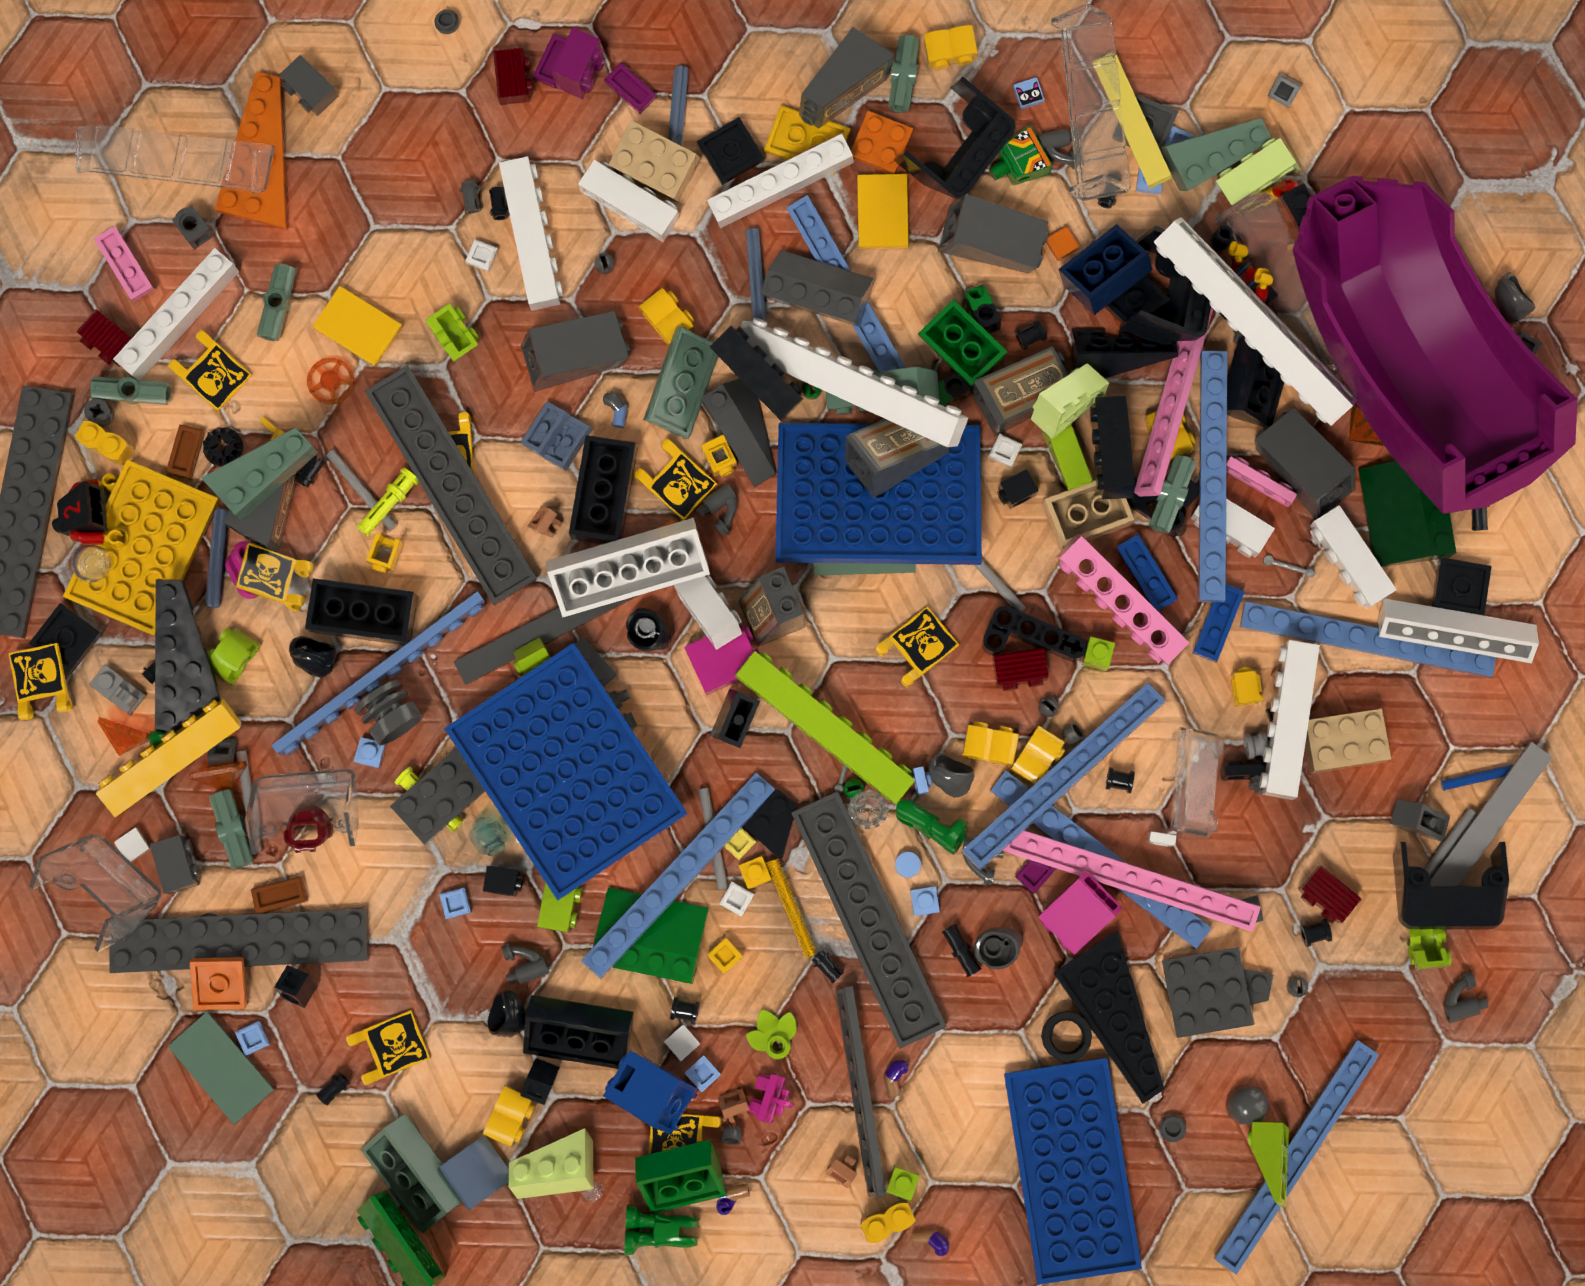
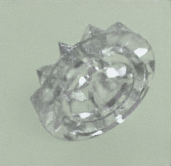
[847,789,889,829]

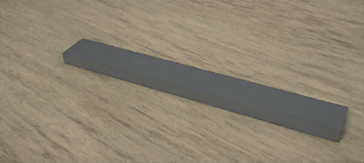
[454,594,642,685]
[835,986,886,1197]

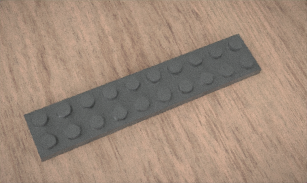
[365,365,538,606]
[0,386,74,639]
[390,637,617,845]
[791,791,947,1049]
[109,909,369,973]

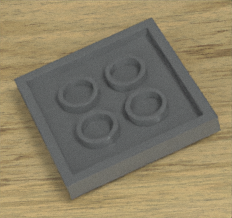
[1162,947,1255,1038]

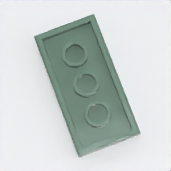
[643,326,718,439]
[167,1012,275,1125]

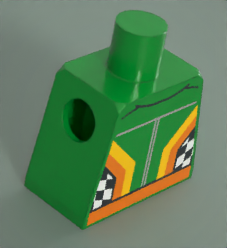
[989,126,1052,185]

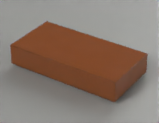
[166,424,205,480]
[251,876,308,914]

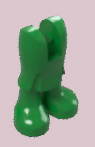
[896,799,968,855]
[624,1205,699,1255]

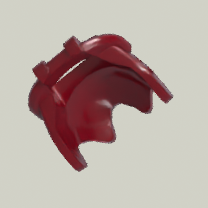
[284,806,333,853]

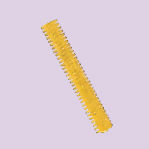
[766,858,817,959]

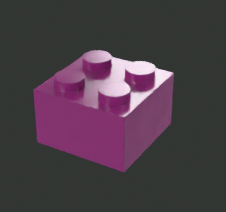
[552,27,605,99]

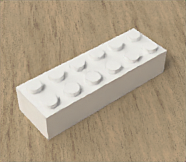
[547,518,710,617]

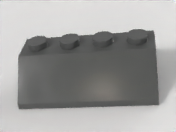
[760,250,875,327]

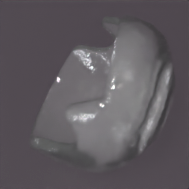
[71,544,111,583]

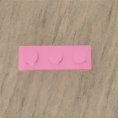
[94,226,155,302]
[1226,457,1297,507]

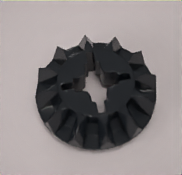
[203,427,243,467]

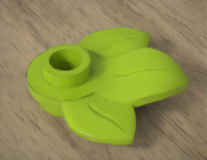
[746,1010,797,1059]

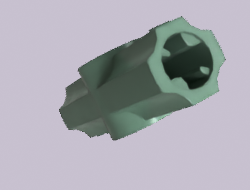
[888,34,920,113]
[257,263,297,342]
[90,377,171,405]
[1148,455,1197,534]
[209,789,254,870]

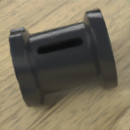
[1014,319,1047,350]
[1105,767,1135,794]
[1300,919,1332,947]
[670,997,700,1025]

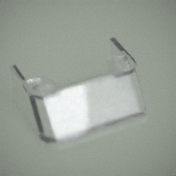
[1164,727,1224,840]
[244,769,359,854]
[29,834,161,952]

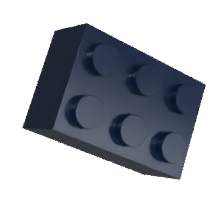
[1058,224,1153,315]

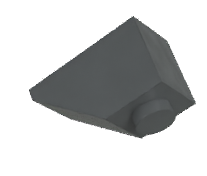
[1390,799,1450,842]

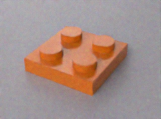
[851,111,913,174]
[190,957,247,1010]

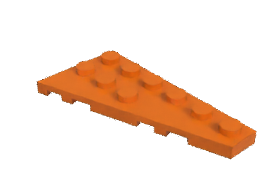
[214,71,287,230]

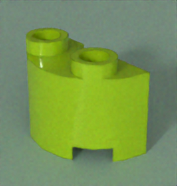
[425,303,480,362]
[208,628,262,686]
[1406,928,1452,970]

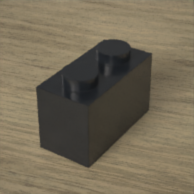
[710,689,760,748]

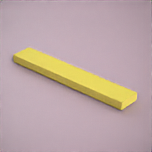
[1093,52,1172,189]

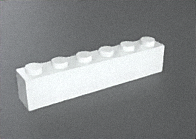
[707,134,854,228]
[499,156,563,311]
[113,248,239,380]
[1378,598,1539,663]
[1259,640,1320,800]

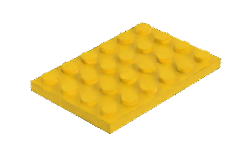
[63,460,220,636]

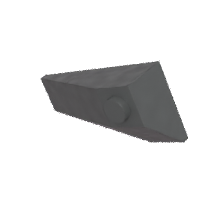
[701,379,776,488]

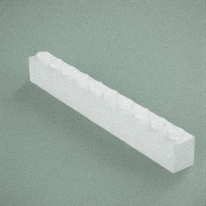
[1154,217,1358,426]
[741,318,968,447]

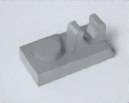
[89,665,146,716]

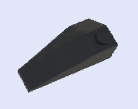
[1071,328,1178,379]

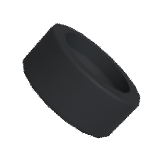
[1041,1011,1092,1061]

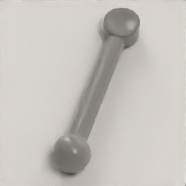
[1263,555,1315,578]
[834,764,847,793]

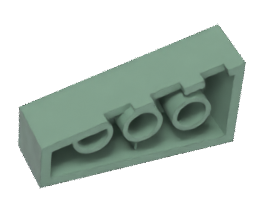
[1159,118,1272,191]
[826,366,940,415]
[202,428,318,521]

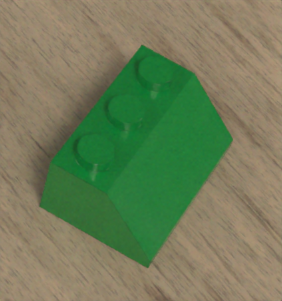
[918,299,1007,387]
[635,1140,727,1214]

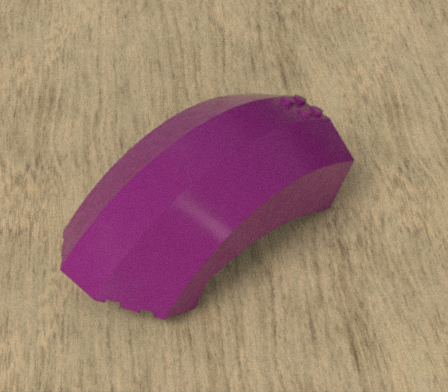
[1293,176,1578,514]

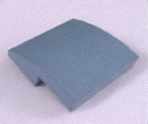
[520,401,593,471]
[439,1135,509,1211]

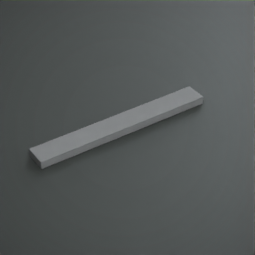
[1430,742,1553,886]

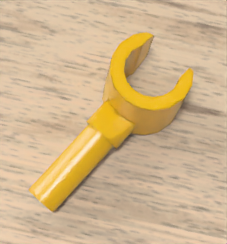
[260,417,284,441]

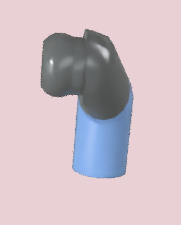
[603,391,628,428]

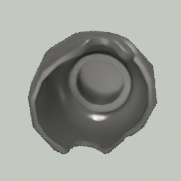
[1225,1086,1269,1125]

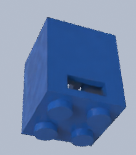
[603,1050,698,1134]

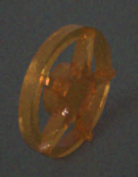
[307,358,354,405]

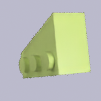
[1216,138,1301,209]
[1031,363,1109,439]
[509,1128,594,1199]

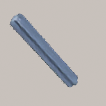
[668,65,689,146]
[746,228,766,321]
[205,509,228,608]

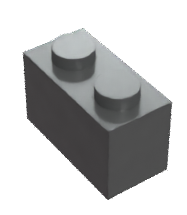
[279,55,339,116]
[150,835,201,894]

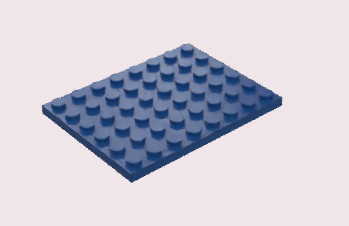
[776,423,982,565]
[444,643,688,901]

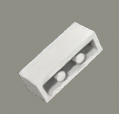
[1190,499,1275,558]
[674,575,742,650]

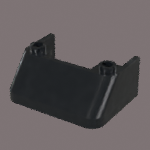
[894,77,1015,198]
[1119,226,1211,343]
[1393,842,1509,929]

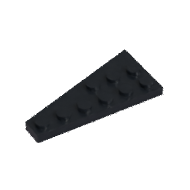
[155,578,221,732]
[1053,929,1164,1104]

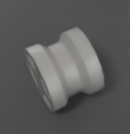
[1243,731,1269,760]

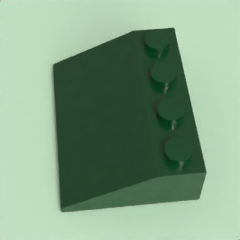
[1358,461,1457,567]

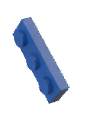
[1116,535,1178,611]
[1192,584,1245,663]

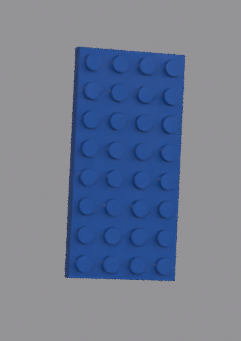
[1004,1058,1142,1285]

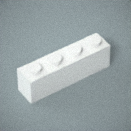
[578,160,679,242]
[1310,505,1397,610]

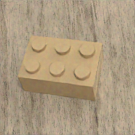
[608,120,701,202]
[1042,480,1134,551]
[1305,709,1391,774]

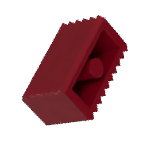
[493,47,533,105]
[76,309,132,367]
[992,648,1049,691]
[1298,865,1362,924]

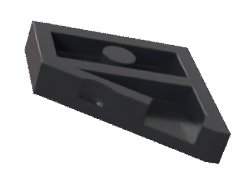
[743,789,797,860]

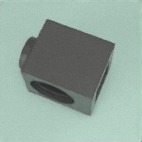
[172,206,215,250]

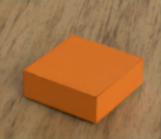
[1046,226,1079,261]

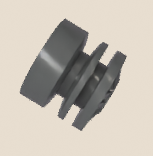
[354,679,423,746]

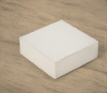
[465,239,498,272]
[988,434,1022,468]
[114,828,151,864]
[1147,831,1176,847]
[719,882,754,917]
[664,1024,701,1061]

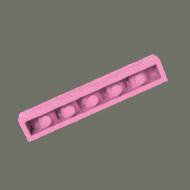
[1056,535,1189,665]

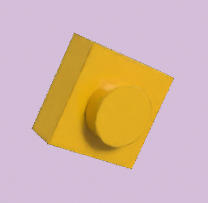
[738,856,772,890]
[707,938,743,974]

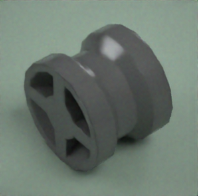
[84,398,114,427]

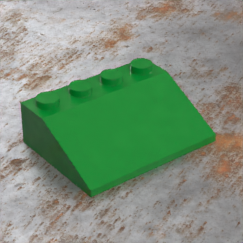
[593,888,709,984]
[357,1190,446,1286]

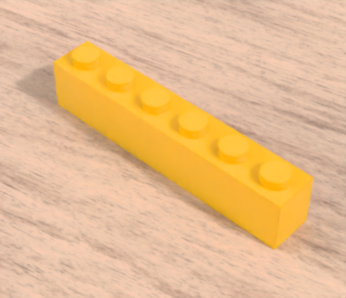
[96,698,242,817]

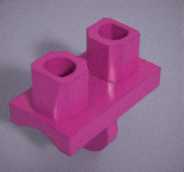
[748,1074,794,1123]

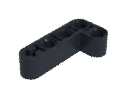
[982,606,1087,662]

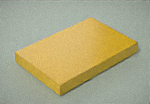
[764,105,850,176]
[857,174,908,249]
[312,286,403,368]

